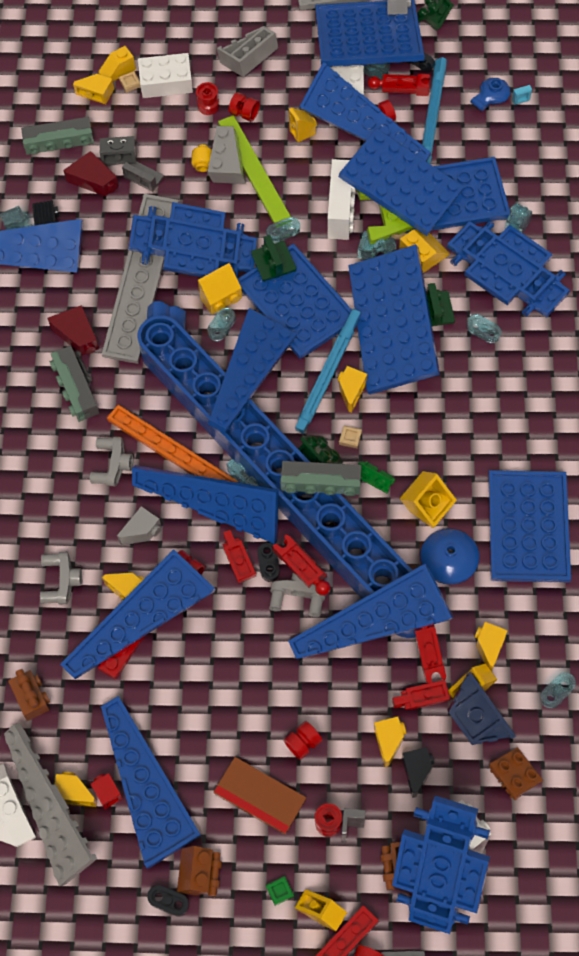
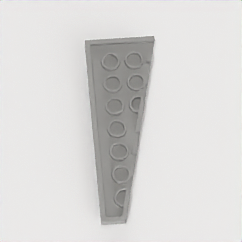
[4,723,97,886]

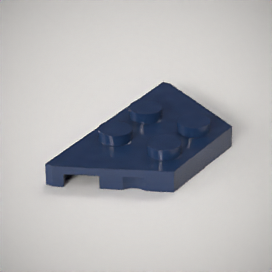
[447,672,516,745]

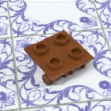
[489,747,543,800]

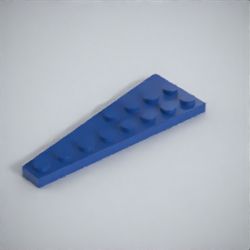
[299,62,431,162]
[0,219,83,273]
[208,308,297,434]
[132,465,279,545]
[60,549,216,679]
[288,564,454,659]
[101,696,201,869]

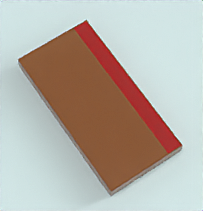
[213,757,307,835]

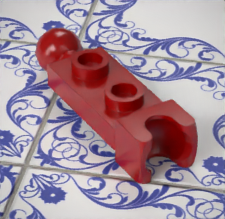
[367,74,430,96]
[272,535,331,596]
[414,624,446,683]

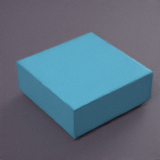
[512,85,532,105]

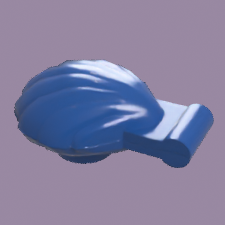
[471,78,511,111]

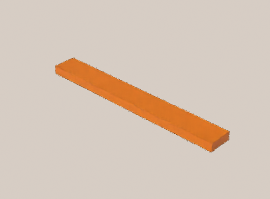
[107,405,239,483]

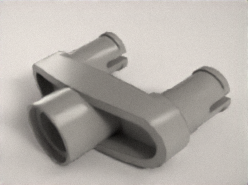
[90,436,133,487]
[40,551,82,605]
[269,573,326,617]

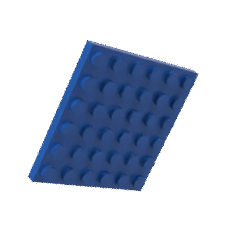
[315,0,424,67]

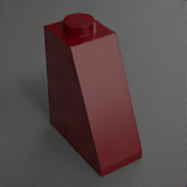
[63,151,119,196]
[47,305,99,355]

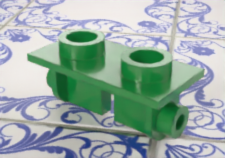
[358,461,396,494]

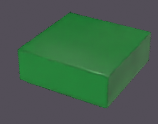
[266,876,294,906]

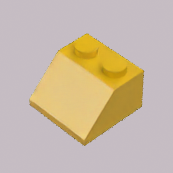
[399,229,450,273]
[198,263,242,315]
[400,471,457,528]

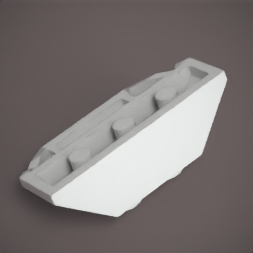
[0,763,36,847]

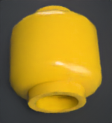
[191,144,212,172]

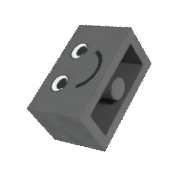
[99,136,136,165]

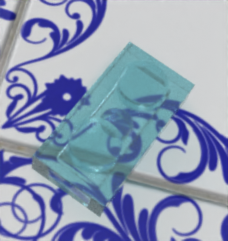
[227,459,258,486]

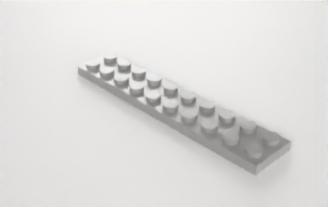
[102,194,179,364]

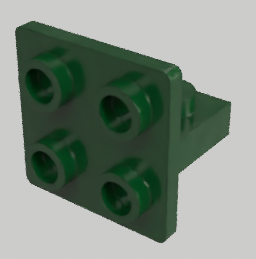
[417,0,454,30]
[251,235,296,281]
[426,283,455,327]
[298,436,343,464]

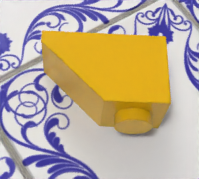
[98,46,136,82]
[73,74,114,105]
[289,108,317,142]
[337,366,368,413]
[102,573,144,600]
[475,622,508,671]
[448,663,498,699]
[374,717,406,767]
[55,772,97,807]
[295,889,347,931]

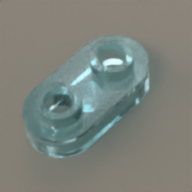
[266,217,300,243]
[207,308,236,341]
[467,315,501,343]
[541,673,576,708]

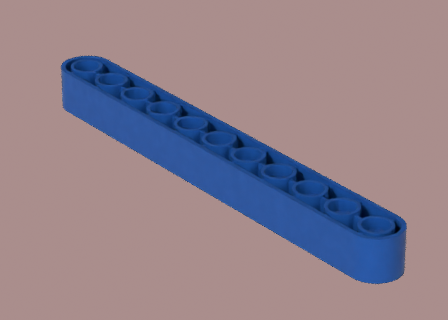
[137,315,415,638]

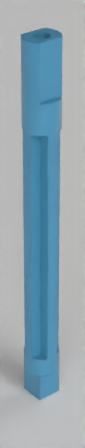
[422,57,447,164]
[295,309,361,434]

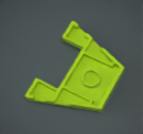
[357,190,414,244]

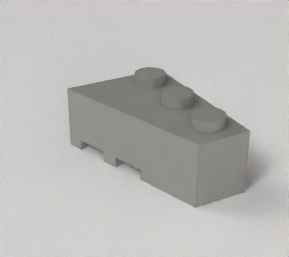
[217,26,278,77]
[208,126,246,184]

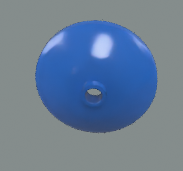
[420,529,479,585]

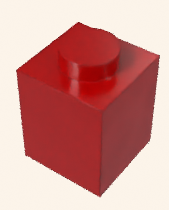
[91,773,123,810]

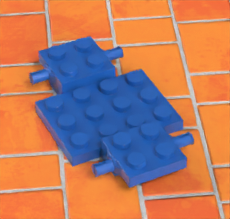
[128,202,257,279]
[447,221,570,317]
[392,796,490,934]

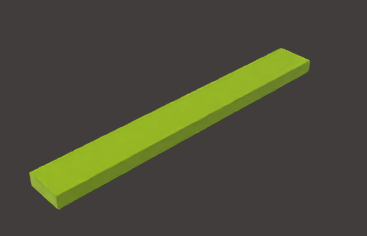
[218,115,292,228]

